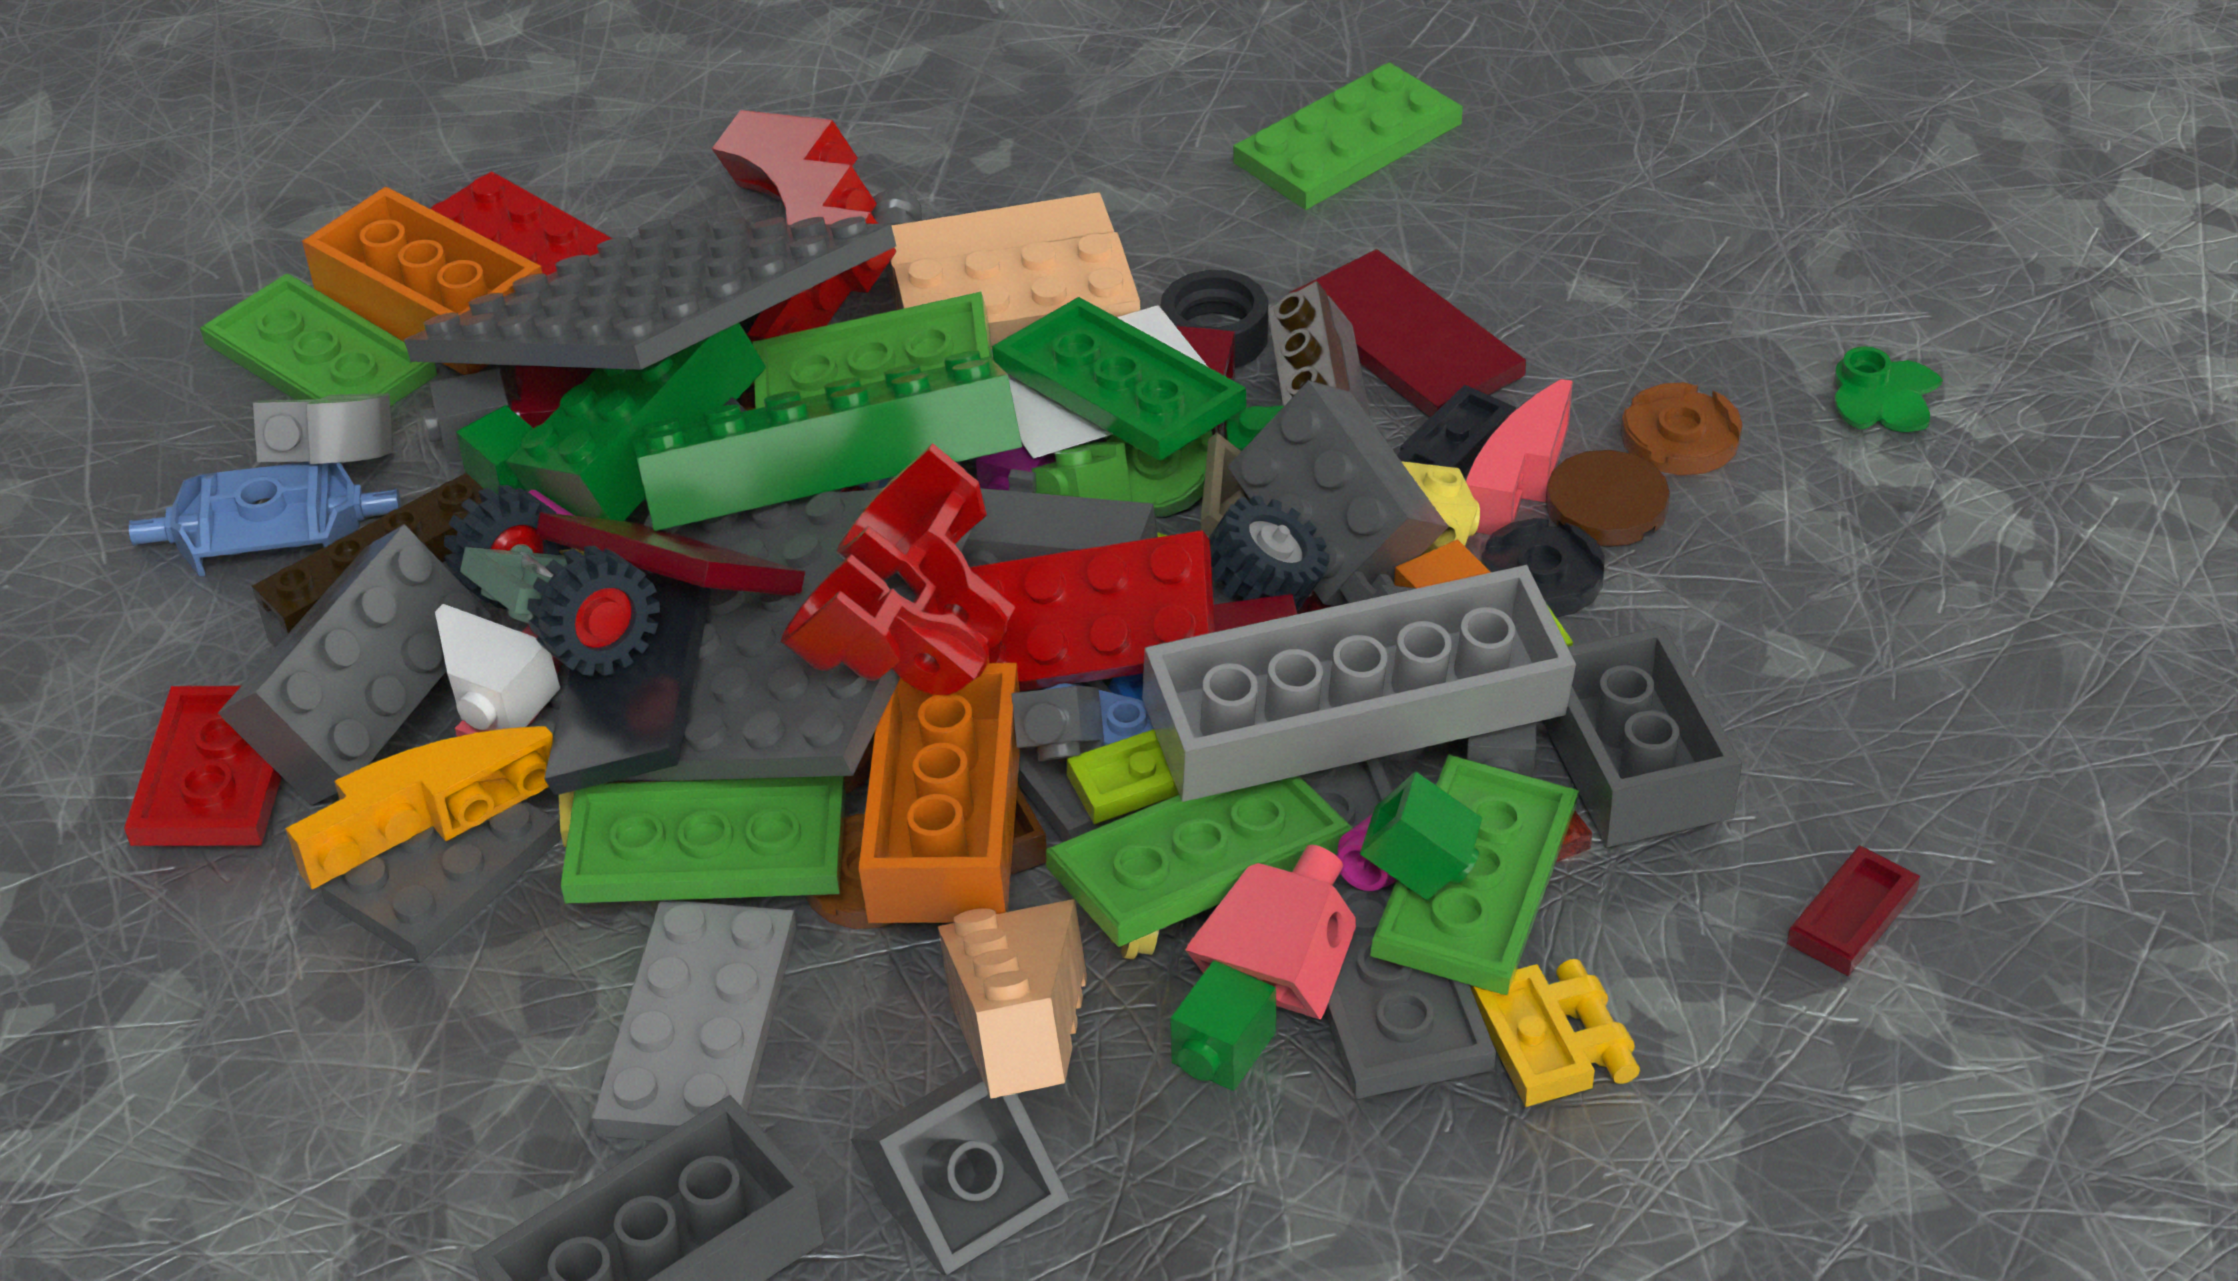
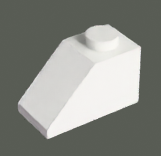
[435,604,560,731]

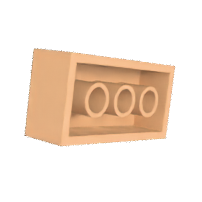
[894,232,1140,349]

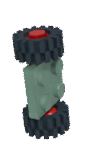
[444,485,660,676]

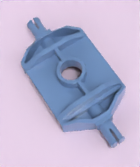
[129,461,401,576]

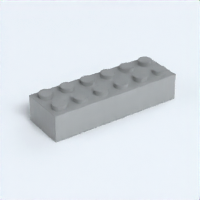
[1142,565,1576,802]

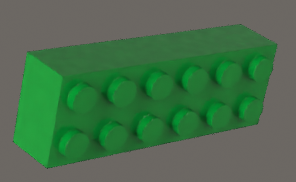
[632,351,1022,531]

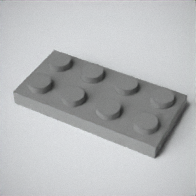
[592,900,797,1141]

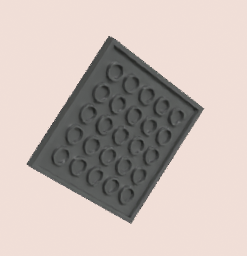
[404,216,896,370]
[527,487,985,782]

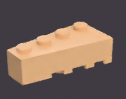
[938,899,1087,1099]

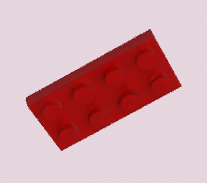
[431,171,613,276]
[969,530,1215,691]

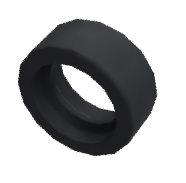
[1160,270,1268,368]

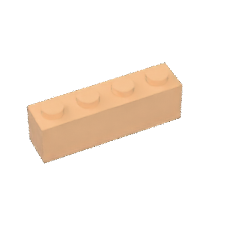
[886,192,1114,310]

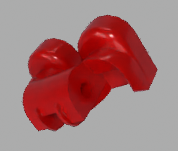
[780,443,1015,695]

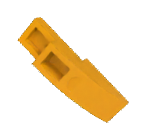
[285,726,553,890]

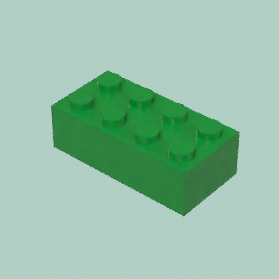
[506,323,766,521]

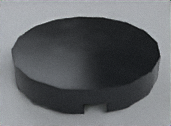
[1481,518,1605,617]

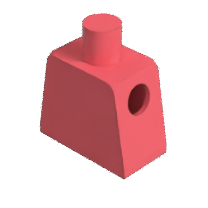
[1185,845,1356,1020]

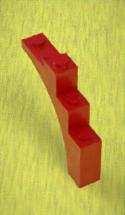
[712,110,897,342]

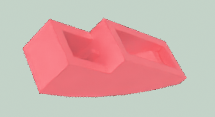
[1466,379,1573,535]

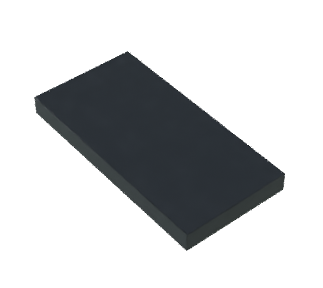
[544,580,711,795]

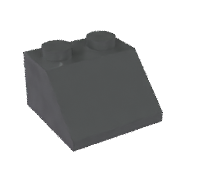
[851,1068,1070,1275]

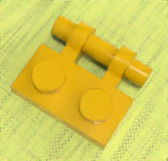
[1471,959,1640,1107]

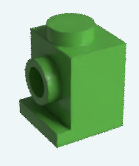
[1032,442,1132,502]

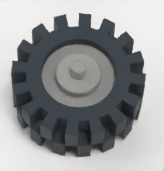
[1209,496,1330,611]

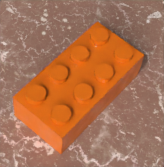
[302,186,542,375]
[859,663,1020,923]

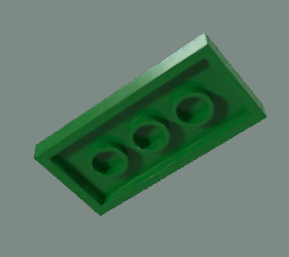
[992,297,1247,461]

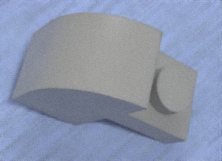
[253,393,393,464]

